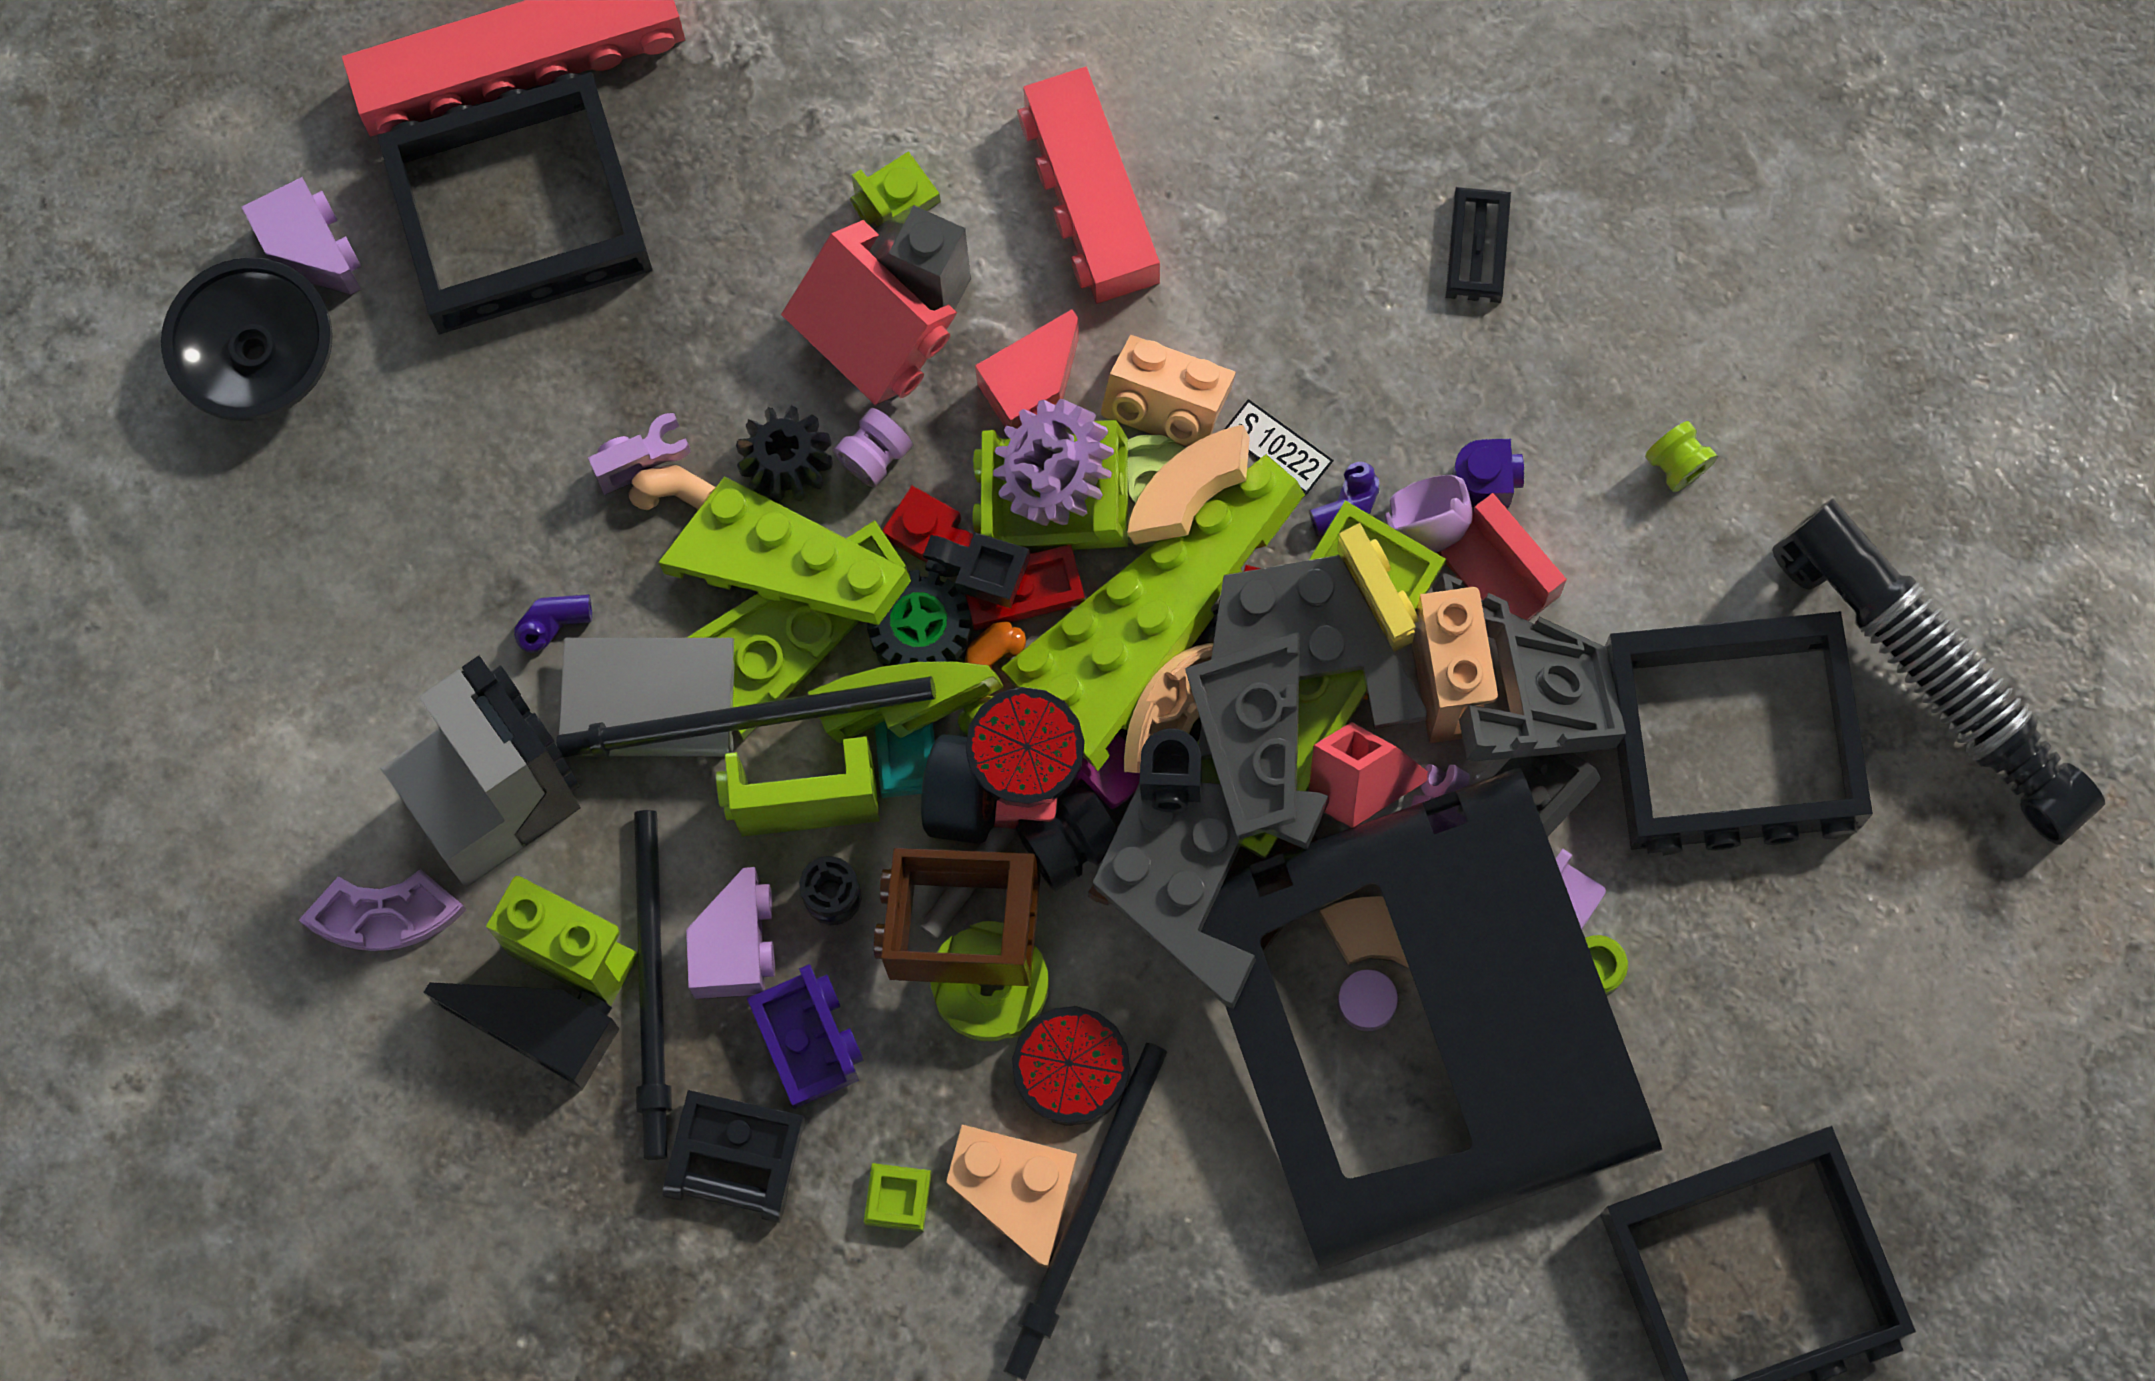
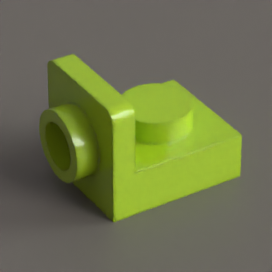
[850,151,941,226]

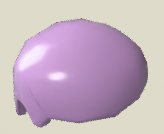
[1385,475,1473,552]

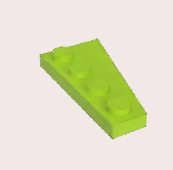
[687,521,906,740]

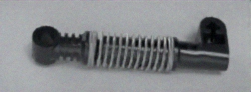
[1772,498,2105,845]

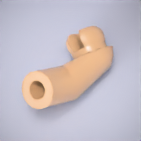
[628,465,716,510]

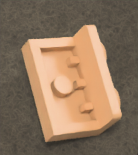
[1101,335,1236,447]

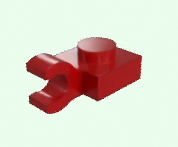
[882,485,974,563]

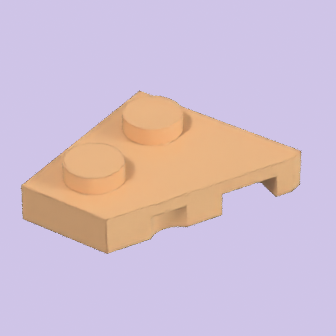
[946,1125,1077,1268]

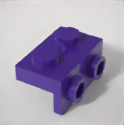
[747,964,864,1109]

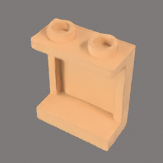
[1412,587,1498,744]

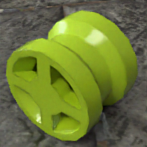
[1644,421,1718,492]

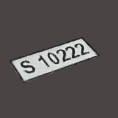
[1224,399,1334,495]

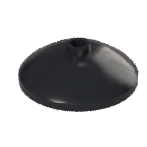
[161,258,333,421]

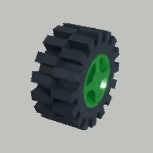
[867,570,972,667]

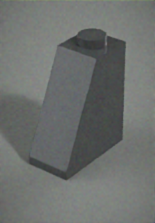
[869,205,971,311]

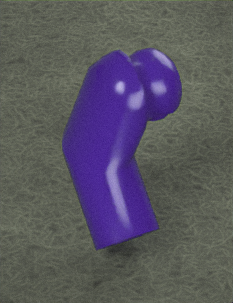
[1309,462,1379,537]
[514,594,592,653]

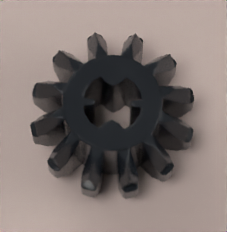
[736,405,833,503]

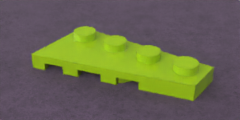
[658,476,911,625]

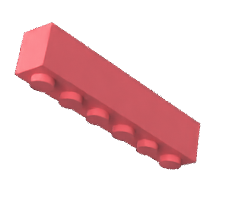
[342,0,685,137]

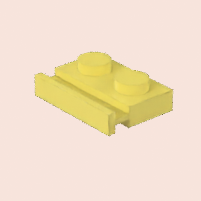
[1337,523,1419,652]

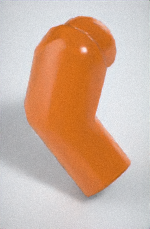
[964,622,1026,696]

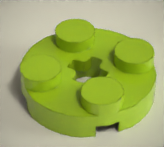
[930,921,1049,1042]

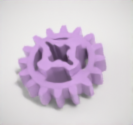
[993,399,1114,526]

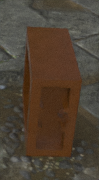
[874,848,1041,986]

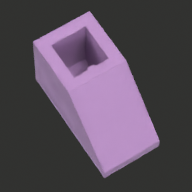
[242,177,361,294]
[686,867,775,999]

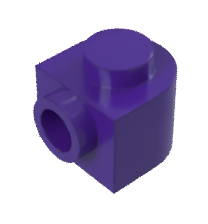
[1452,439,1524,507]

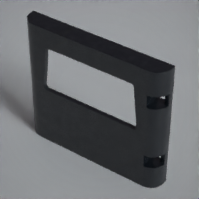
[1201,767,1663,1271]

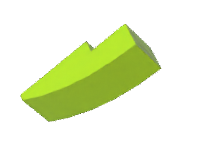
[808,662,1004,743]

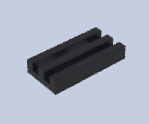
[1445,187,1511,303]

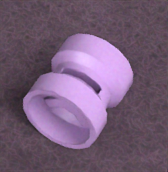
[833,408,913,488]

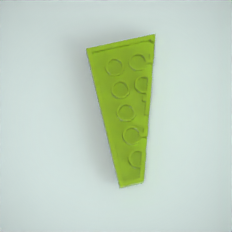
[1001,454,1305,771]

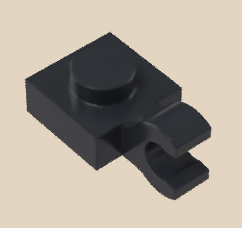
[923,532,1030,608]

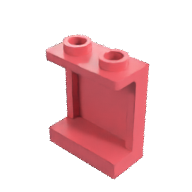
[781,220,957,405]

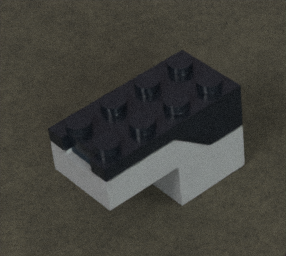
[380,655,581,888]

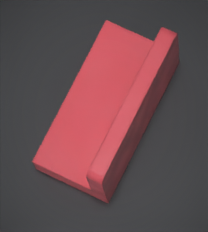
[1437,493,1567,621]

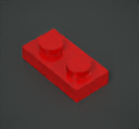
[965,545,1085,631]

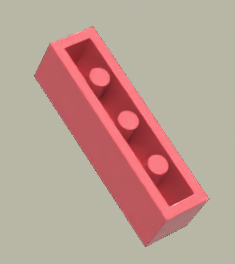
[1017,66,1160,304]

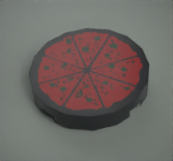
[966,687,1085,808]
[1012,1006,1130,1126]

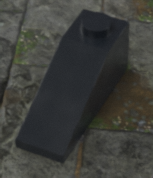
[423,982,619,1089]

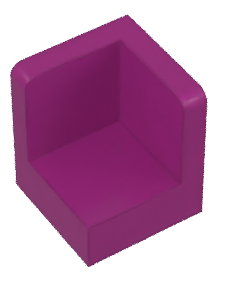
[1064,733,1140,809]

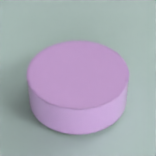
[1338,969,1398,1031]

